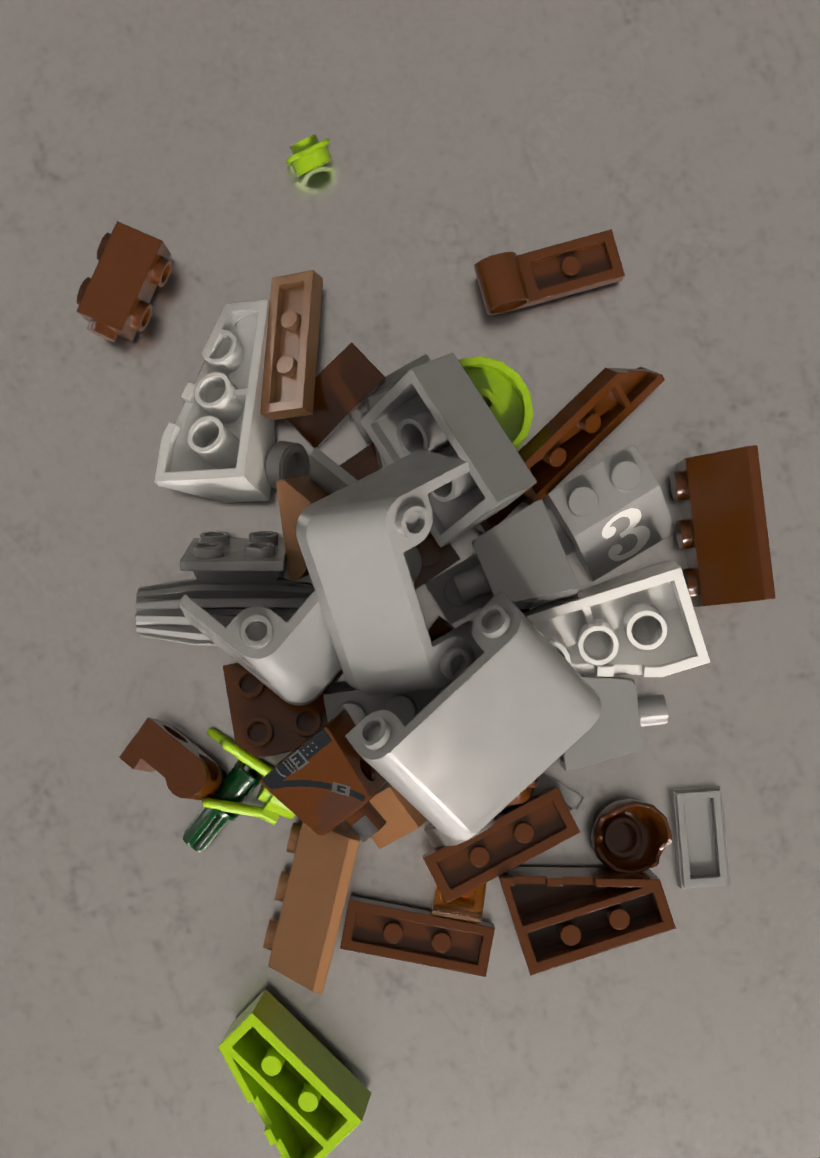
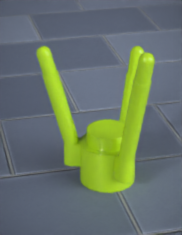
[202,727,295,825]

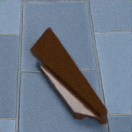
[475,366,665,533]

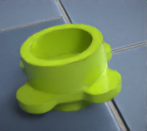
[285,134,333,177]

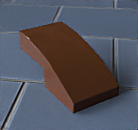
[285,342,386,449]

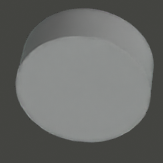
[265,441,309,489]

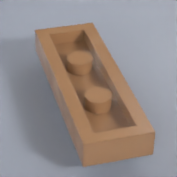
[260,270,323,420]

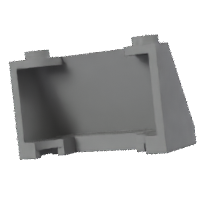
[345,590,601,841]

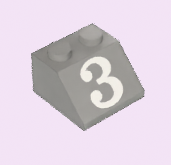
[543,443,676,582]

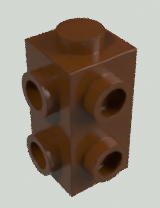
[77,221,172,342]

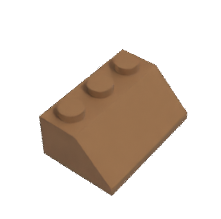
[263,821,360,994]

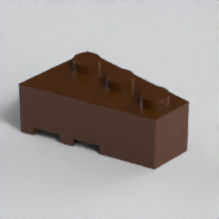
[498,867,676,976]

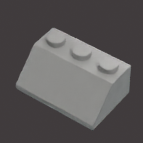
[360,352,537,548]

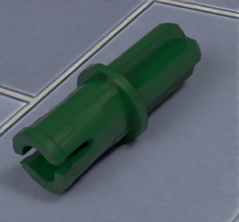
[183,761,262,852]

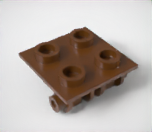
[223,663,328,762]

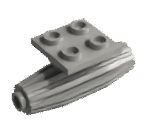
[135,531,315,646]

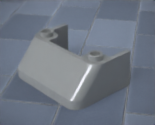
[178,447,422,706]
[296,449,484,695]

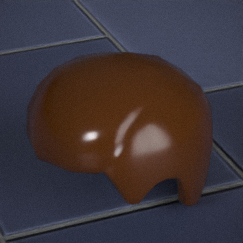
[591,798,672,873]

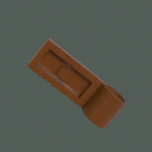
[474,229,625,315]

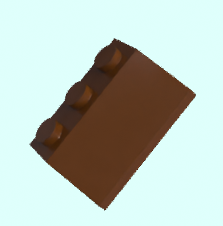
[670,445,776,607]

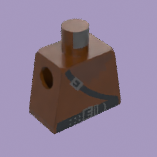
[260,709,386,842]

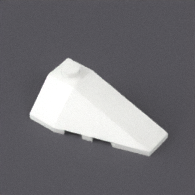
[154,299,275,503]
[523,559,710,677]

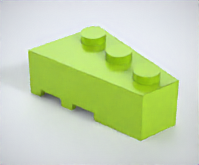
[218,989,371,1158]

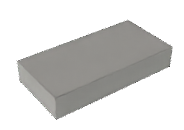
[670,785,730,889]

